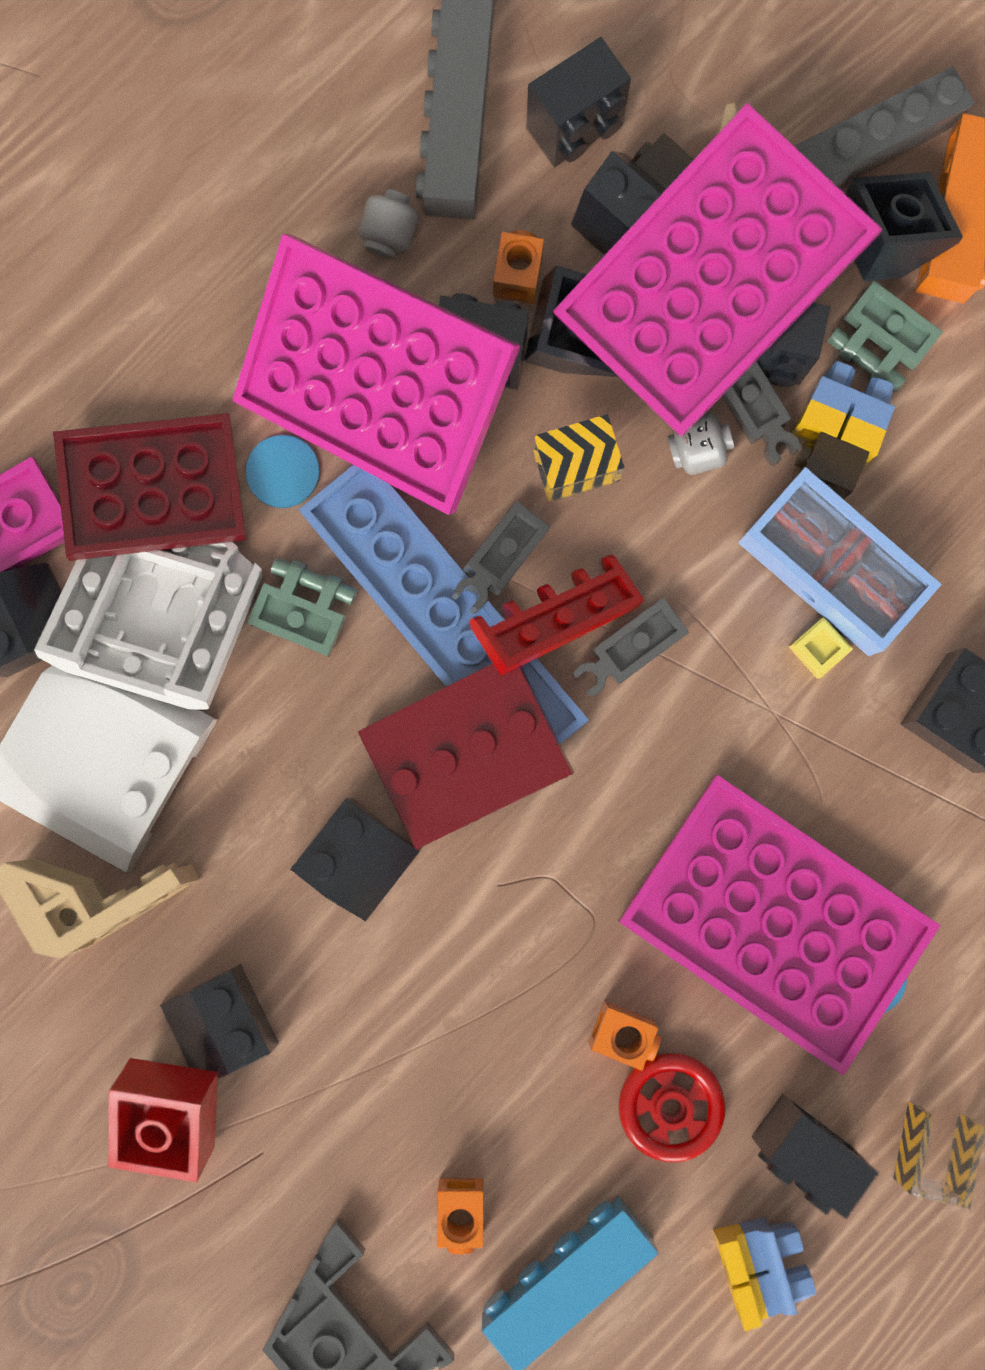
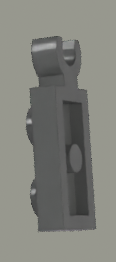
[722,361,801,466]
[452,501,550,614]
[573,598,689,697]

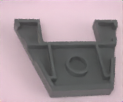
[262,1218,455,1370]

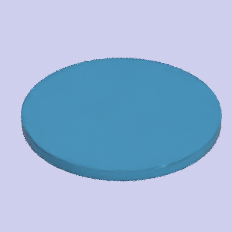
[246,435,320,508]

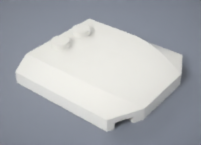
[34,542,263,709]
[0,665,218,873]

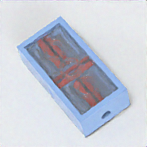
[738,467,942,656]

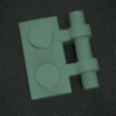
[827,281,943,392]
[247,557,357,657]

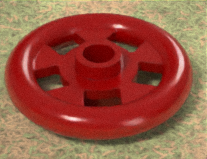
[618,1053,726,1163]

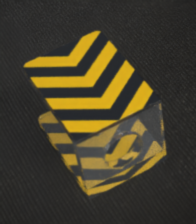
[533,414,625,501]
[893,1102,985,1209]

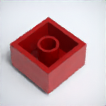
[108,1058,218,1182]

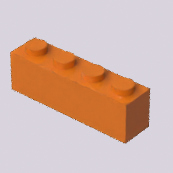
[915,113,985,303]

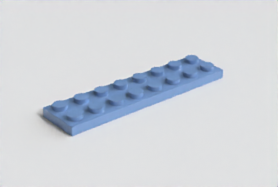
[298,465,589,744]

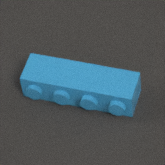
[482,1197,659,1370]

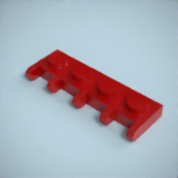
[469,554,645,676]

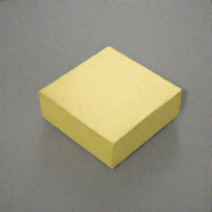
[789,617,853,679]

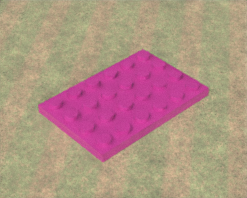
[553,103,881,438]
[232,234,521,515]
[618,775,941,1076]

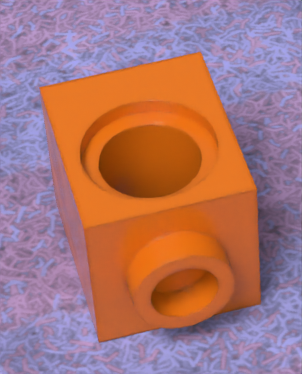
[493,230,544,304]
[588,1000,661,1071]
[437,1178,484,1254]

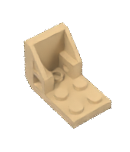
[0,858,201,959]

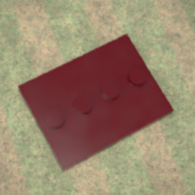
[53,413,246,561]
[358,664,574,850]

